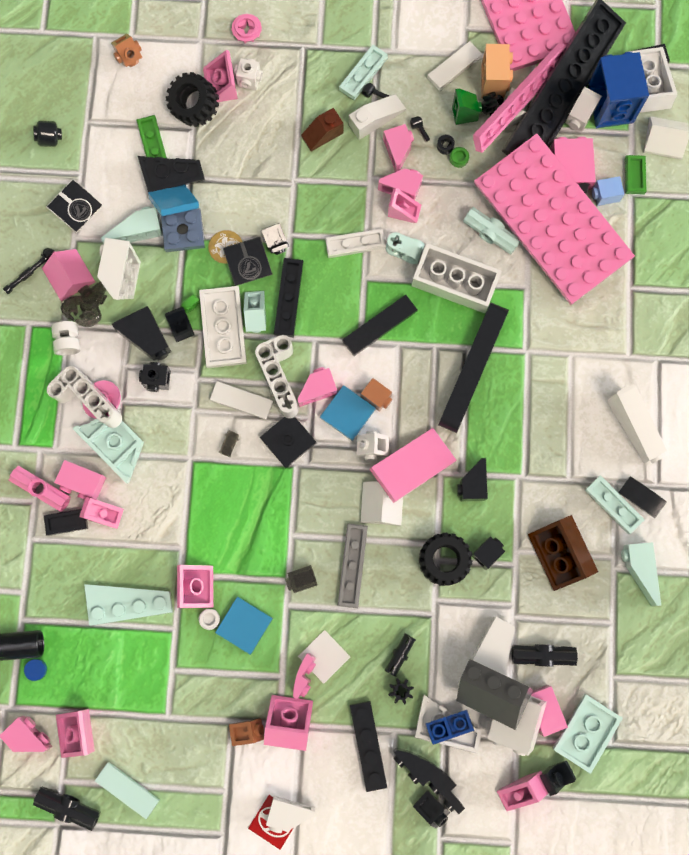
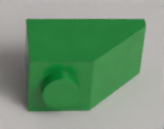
[452,88,482,125]

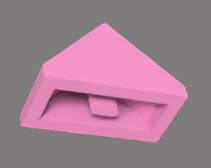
[388,188,421,223]

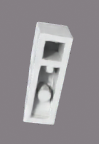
[349,94,406,140]

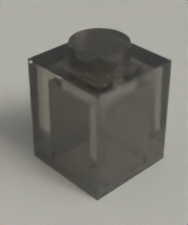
[285,565,318,594]

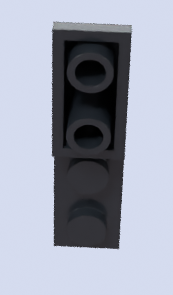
[393,748,465,814]

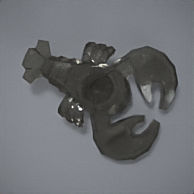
[60,281,107,327]

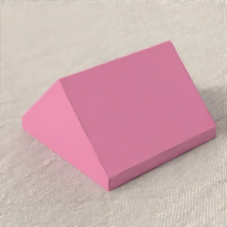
[203,50,238,102]
[42,249,95,302]
[177,565,213,608]
[56,708,95,758]

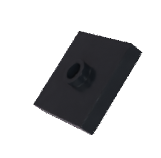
[260,417,317,469]

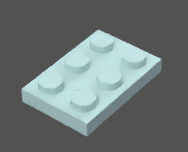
[553,694,623,774]

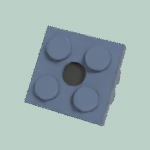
[161,208,205,252]

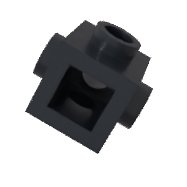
[139,362,171,392]

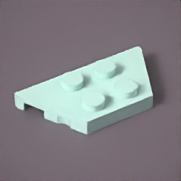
[73,419,144,484]

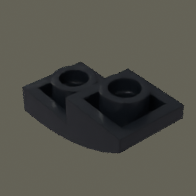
[618,476,667,518]

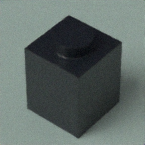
[472,536,505,570]

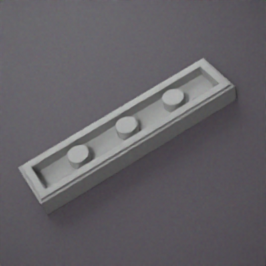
[338,524,368,609]

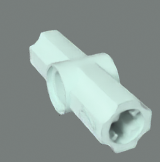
[463,207,520,255]

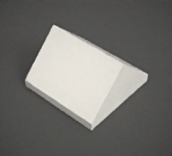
[644,116,689,160]
[360,481,403,526]

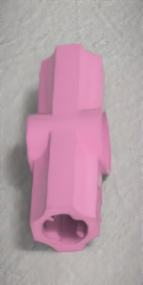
[9,466,71,512]

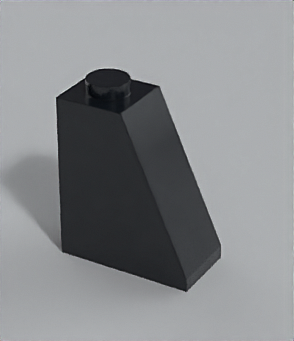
[112,306,171,361]

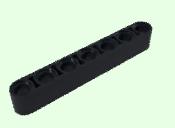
[438,302,509,433]

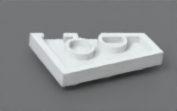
[414,695,482,753]

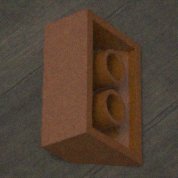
[528,515,598,591]

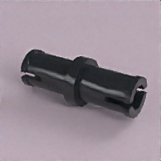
[385,633,416,677]

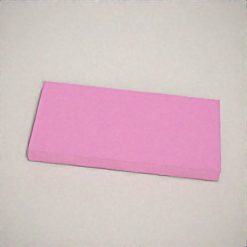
[369,428,457,503]

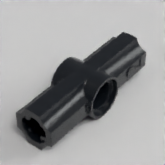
[511,644,578,667]
[33,786,101,831]

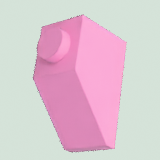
[383,124,414,172]
[378,169,423,200]
[297,367,337,407]
[497,771,548,811]

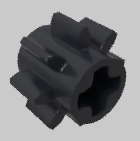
[481,92,504,116]
[388,678,414,705]

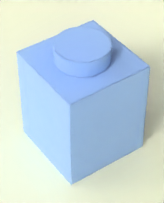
[592,176,625,206]

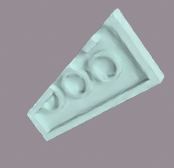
[84,584,173,626]

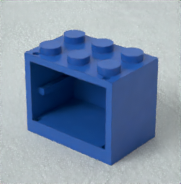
[588,52,649,129]

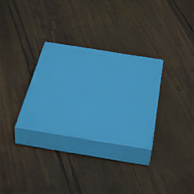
[148,185,199,216]
[320,385,376,441]
[215,597,273,655]

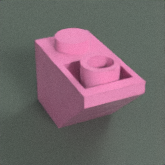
[0,716,52,752]

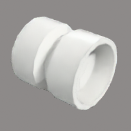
[51,321,80,356]

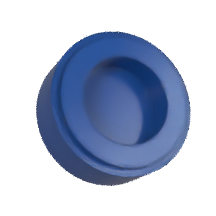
[24,659,47,681]

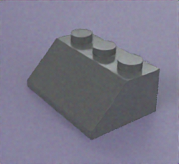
[456,659,533,730]

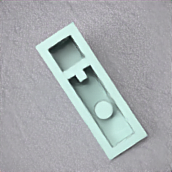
[101,207,163,244]
[621,542,661,606]

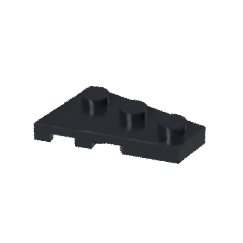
[138,156,205,192]

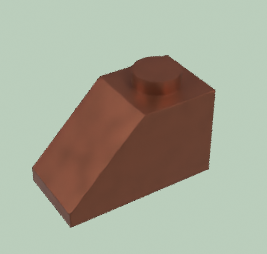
[301,107,344,151]

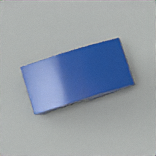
[426,710,475,745]

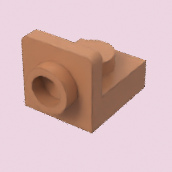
[229,718,264,746]

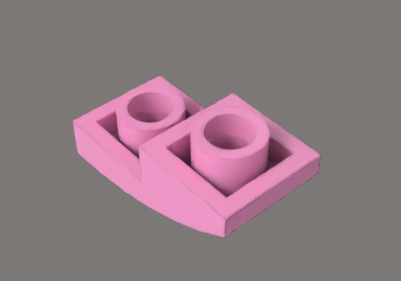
[293,653,316,699]

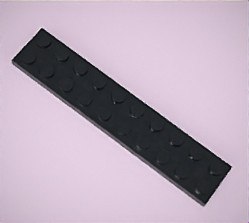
[502,0,626,156]

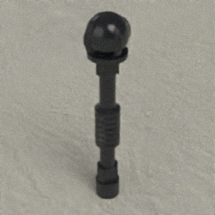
[3,248,55,294]

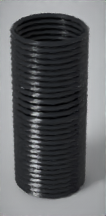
[0,630,44,661]

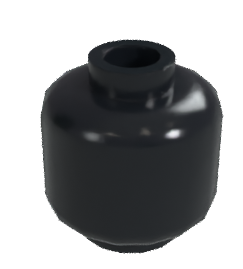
[33,121,62,147]

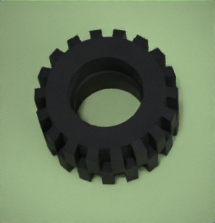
[166,72,219,127]
[419,532,473,586]

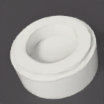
[199,609,220,630]

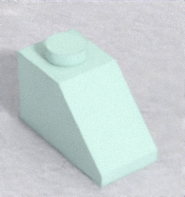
[244,291,266,333]

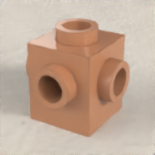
[111,34,143,67]

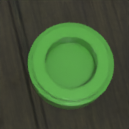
[450,147,469,168]
[181,295,200,313]

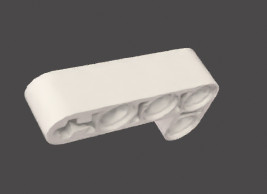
[255,335,299,418]
[47,366,122,428]

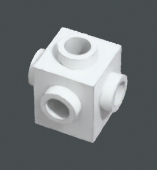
[234,58,263,91]
[357,431,389,461]

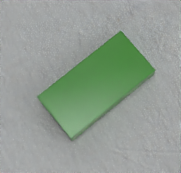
[625,155,647,195]

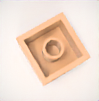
[481,44,513,99]

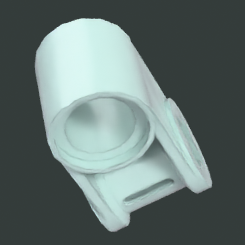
[386,232,425,264]

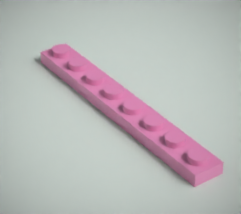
[473,43,565,153]

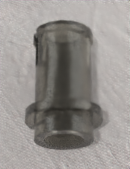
[218,430,240,457]

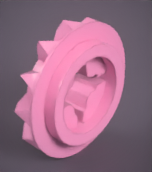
[232,14,262,44]

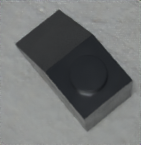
[457,458,488,502]

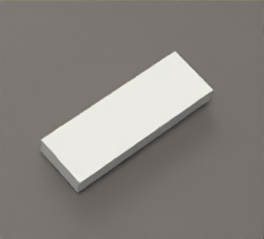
[427,41,482,91]
[325,228,386,258]
[210,381,273,420]

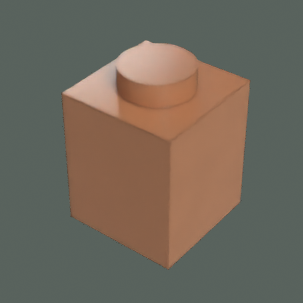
[360,378,393,412]

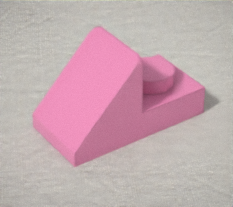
[79,497,124,529]

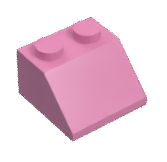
[264,695,313,751]

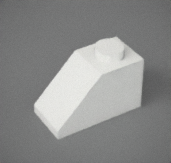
[566,87,602,132]
[266,796,315,833]

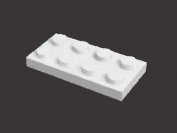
[199,286,247,368]

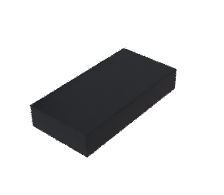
[44,509,88,536]

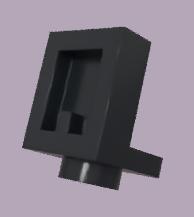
[540,761,576,796]
[413,790,450,828]

